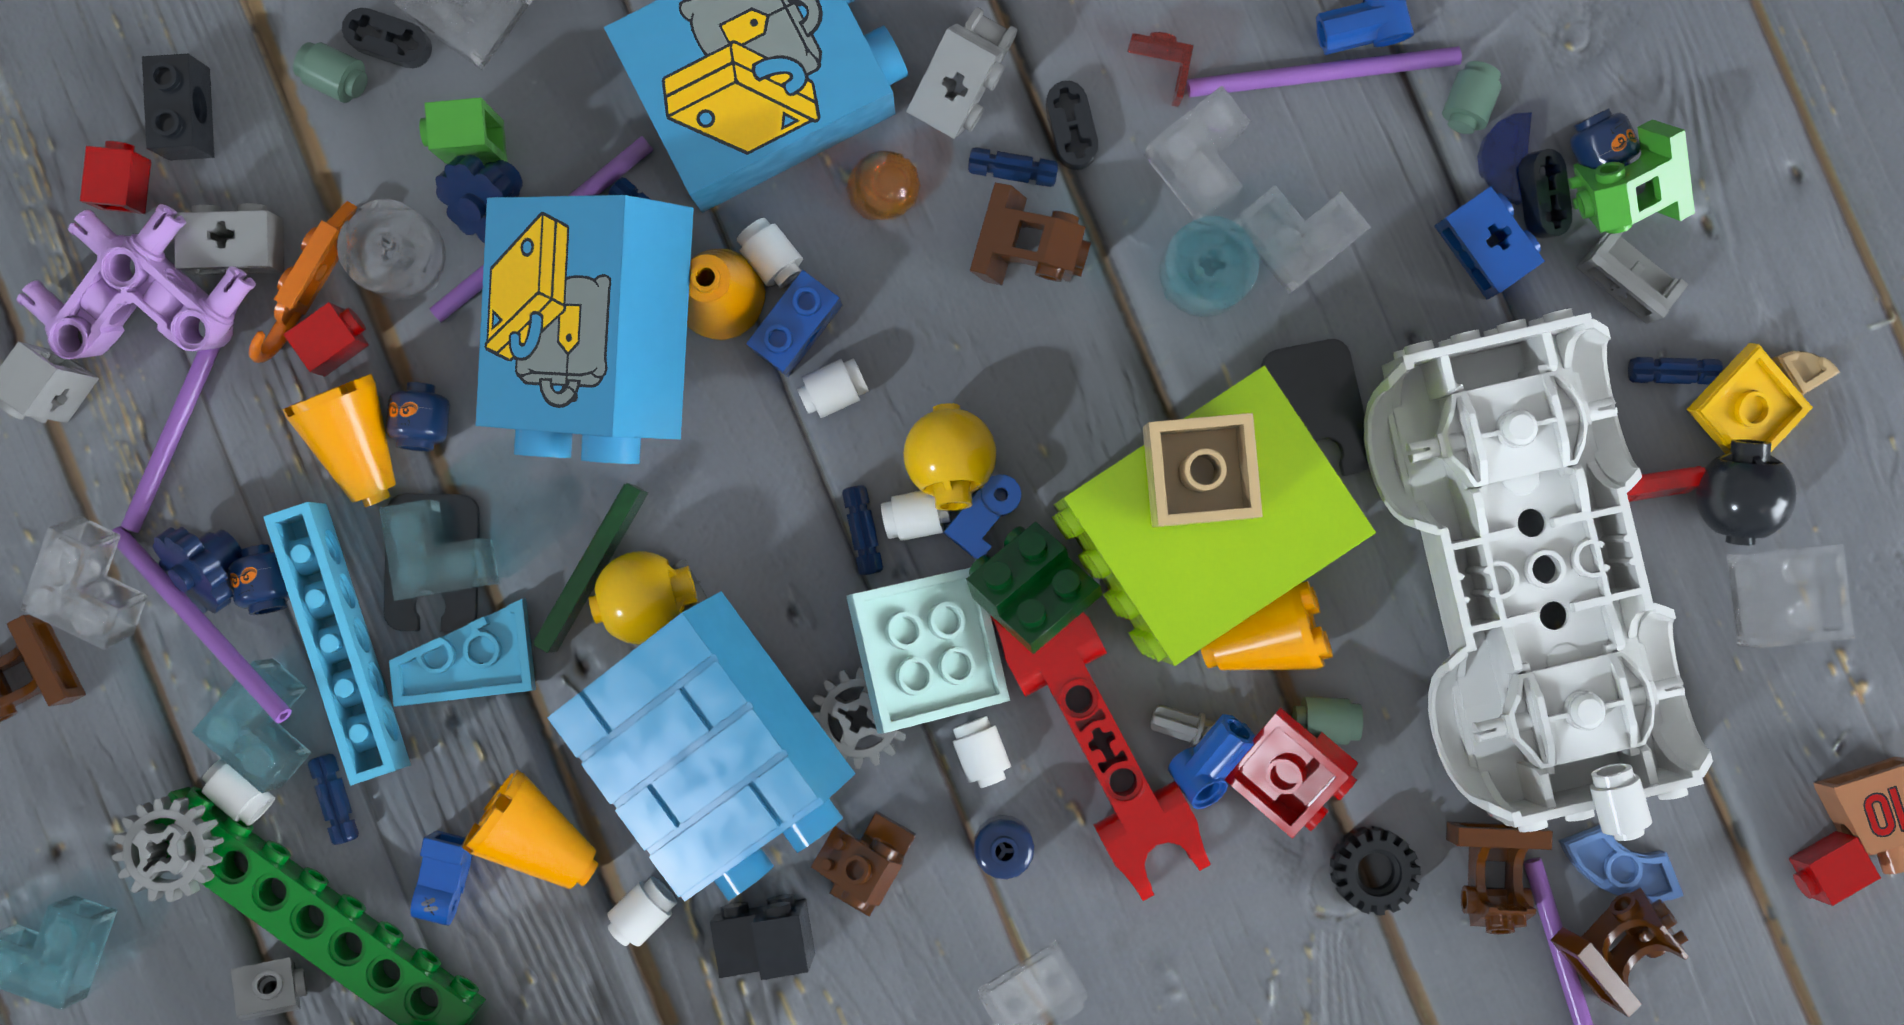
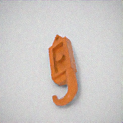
[249,201,357,363]

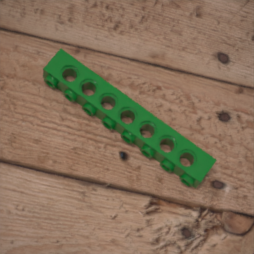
[154,787,486,1025]

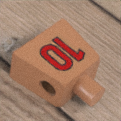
[1813,757,1904,874]

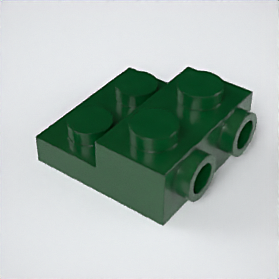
[966,521,1103,654]

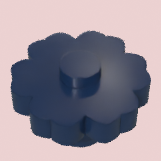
[435,155,523,243]
[153,527,242,614]

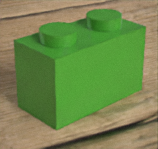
[419,97,507,165]

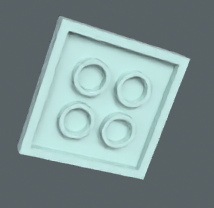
[846,567,1010,734]

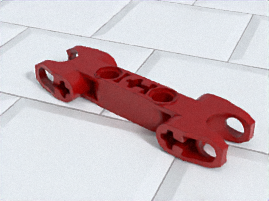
[991,612,1211,901]

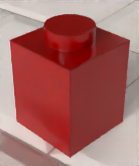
[80,141,151,214]
[283,302,369,377]
[1789,831,1881,906]

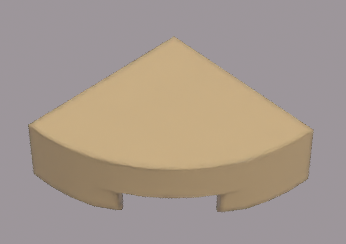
[1771,351,1840,395]

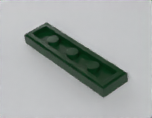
[533,483,648,653]

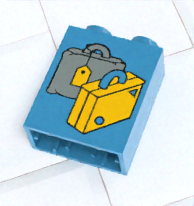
[604,0,909,213]
[476,195,694,464]

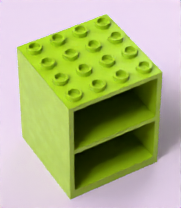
[1052,365,1376,666]

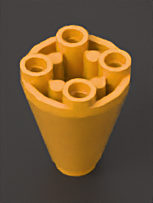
[1201,581,1333,670]

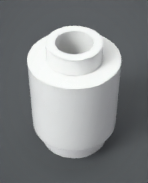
[737,218,803,288]
[797,358,869,418]
[881,490,951,541]
[952,716,1011,788]
[202,758,275,826]
[1590,763,1652,841]
[607,876,677,947]

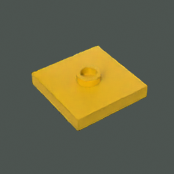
[1686,343,1813,454]

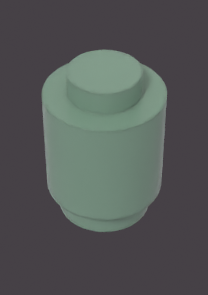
[293,42,368,103]
[1442,61,1502,134]
[1292,697,1363,745]

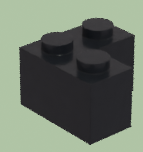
[710,894,815,980]

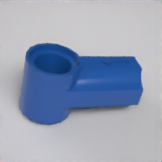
[1316,0,1414,55]
[1168,714,1255,809]

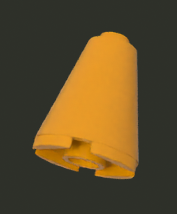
[687,249,766,340]
[282,373,396,507]
[461,770,599,889]

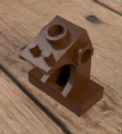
[970,182,1091,286]
[0,614,86,722]
[811,811,916,917]
[1446,821,1553,935]
[1550,887,1689,1017]

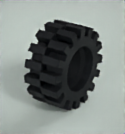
[1330,826,1421,915]

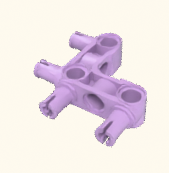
[16,204,256,360]

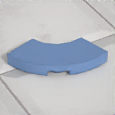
[1559,825,1684,902]

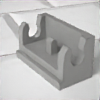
[1576,232,1688,324]

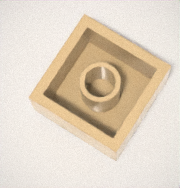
[1143,413,1263,528]

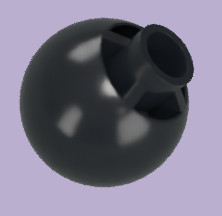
[1696,439,1797,546]

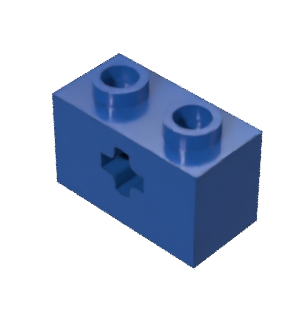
[1434,186,1545,300]
[746,270,843,377]

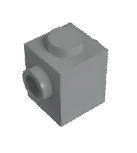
[231,957,307,1021]

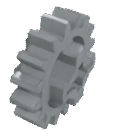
[811,667,907,769]
[112,796,224,902]

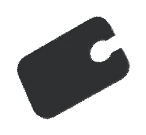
[1261,339,1369,476]
[384,493,480,632]

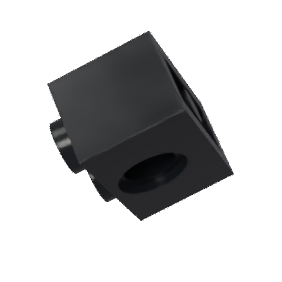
[142,53,215,161]

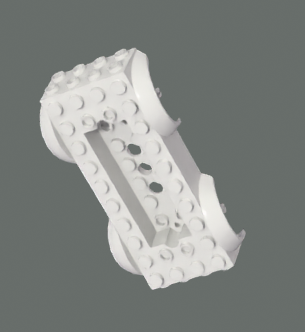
[1364,308,1713,832]

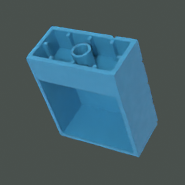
[547,591,856,901]

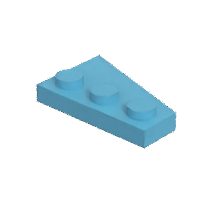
[389,598,536,707]

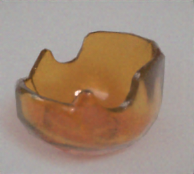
[846,151,921,221]

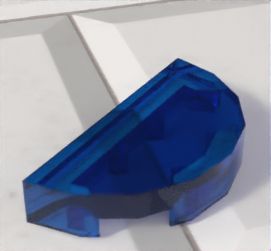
[1477,112,1532,205]

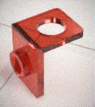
[1127,32,1194,107]

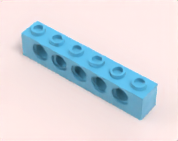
[263,502,411,786]

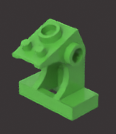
[1568,119,1695,234]

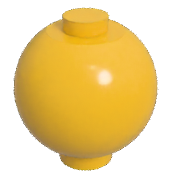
[903,403,996,511]
[589,551,698,644]

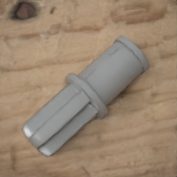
[1150,704,1216,747]

